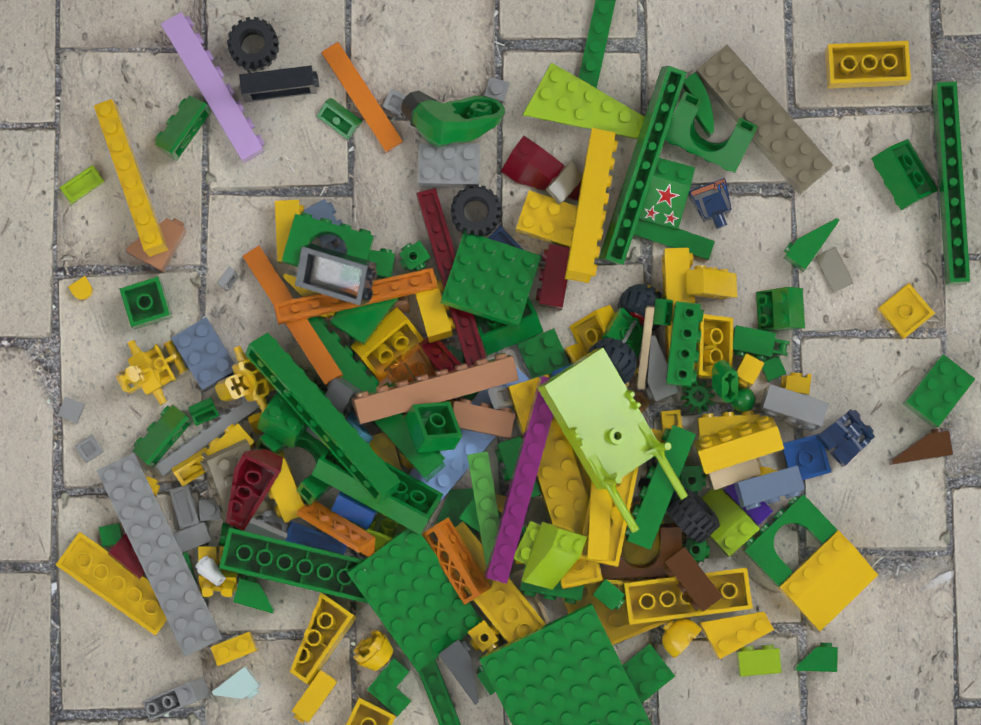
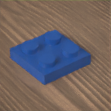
[782,433,832,481]

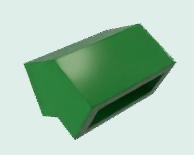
[188,397,219,426]

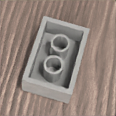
[418,143,480,188]
[759,384,829,431]

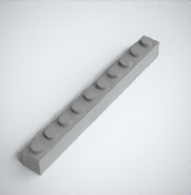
[156,399,268,476]

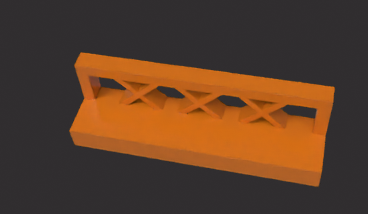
[297,501,376,557]
[422,517,492,605]

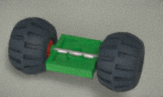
[588,284,665,384]

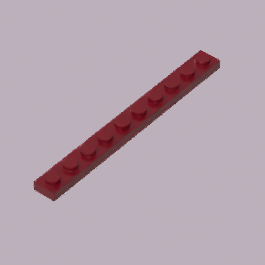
[416,188,486,366]

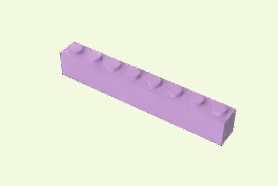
[161,12,265,163]

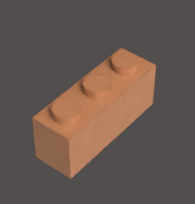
[453,399,515,439]

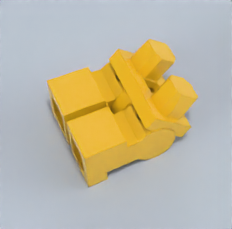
[198,546,239,597]

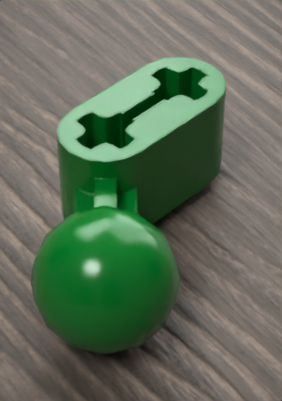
[712,360,756,413]

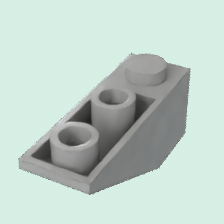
[142,677,210,721]

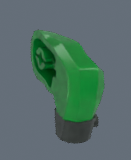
[401,90,505,148]

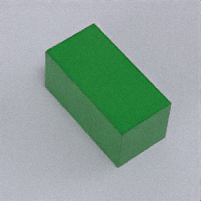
[653,299,673,326]

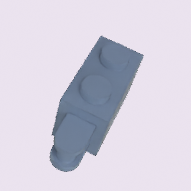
[304,199,347,253]

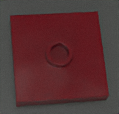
[108,533,145,580]

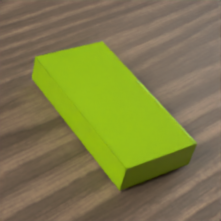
[59,165,105,205]

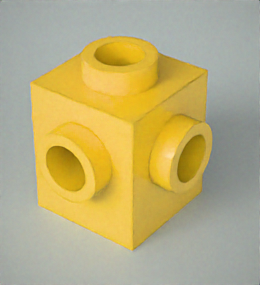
[468,620,499,653]

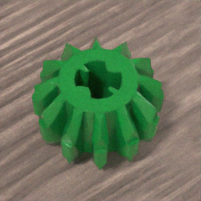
[680,380,715,414]

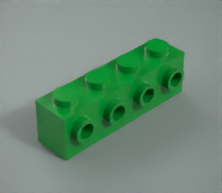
[665,301,704,388]

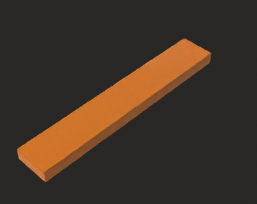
[321,42,403,153]

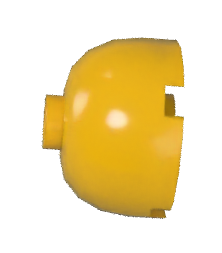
[662,618,702,658]

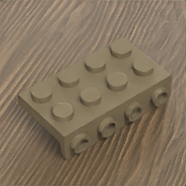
[200,439,272,528]

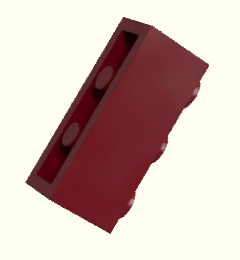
[535,244,570,310]

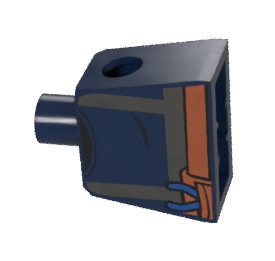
[688,178,732,229]

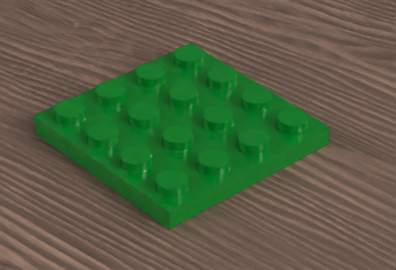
[440,231,541,328]

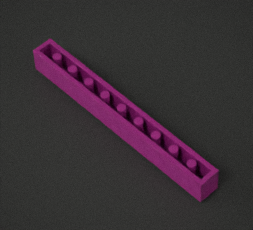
[484,376,553,584]

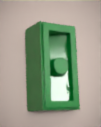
[316,98,362,140]

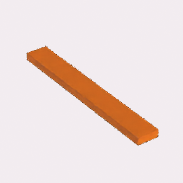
[242,246,343,386]
[273,268,437,325]

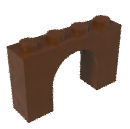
[600,523,682,581]

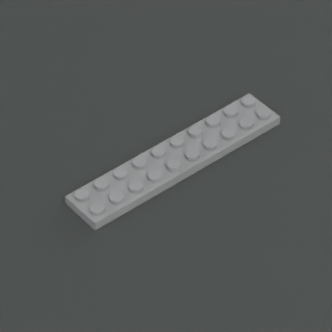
[96,453,222,656]

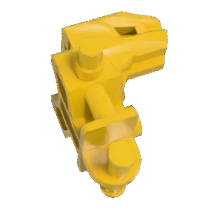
[116,340,188,406]
[215,345,276,413]

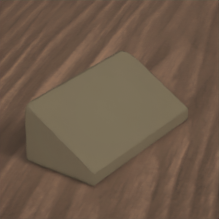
[816,247,853,293]

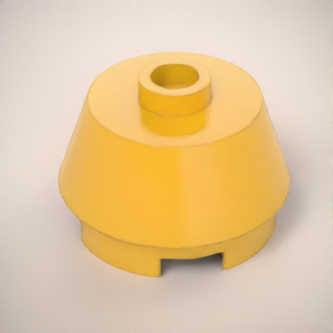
[353,629,393,671]

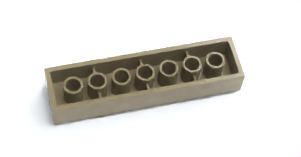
[696,44,833,195]

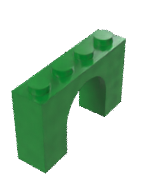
[665,92,758,173]
[282,212,375,284]
[255,430,333,505]
[743,494,838,587]

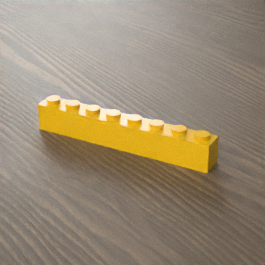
[94,99,168,257]
[565,128,618,283]

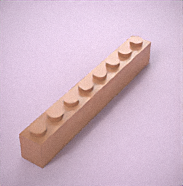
[352,353,519,424]

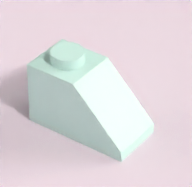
[212,666,261,699]

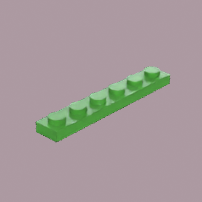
[467,451,500,568]

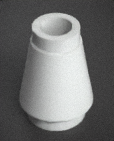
[196,556,225,586]

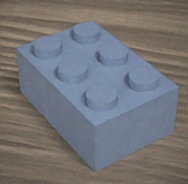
[171,317,235,392]
[734,465,805,510]

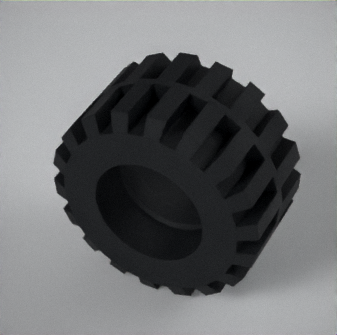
[227,17,279,71]
[451,185,501,237]
[667,488,720,543]

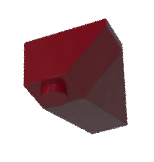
[226,449,283,531]

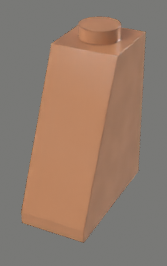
[126,218,187,273]

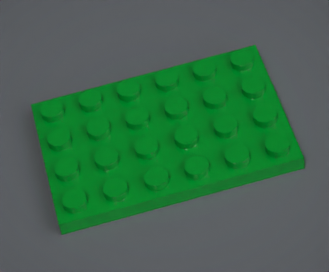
[346,528,482,672]

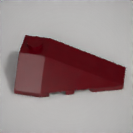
[500,135,582,201]

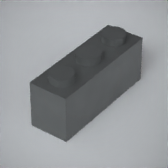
[306,378,362,443]

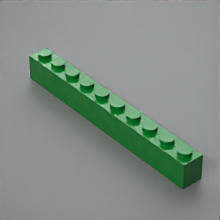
[599,65,687,265]
[932,81,970,286]
[307,316,446,482]
[245,332,401,504]

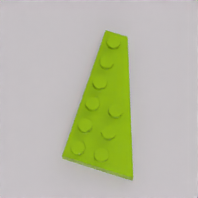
[521,62,645,139]

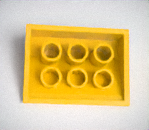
[777,530,878,632]

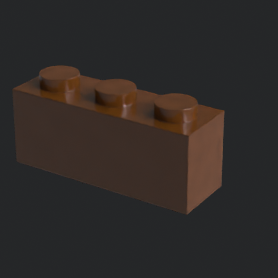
[663,547,723,612]

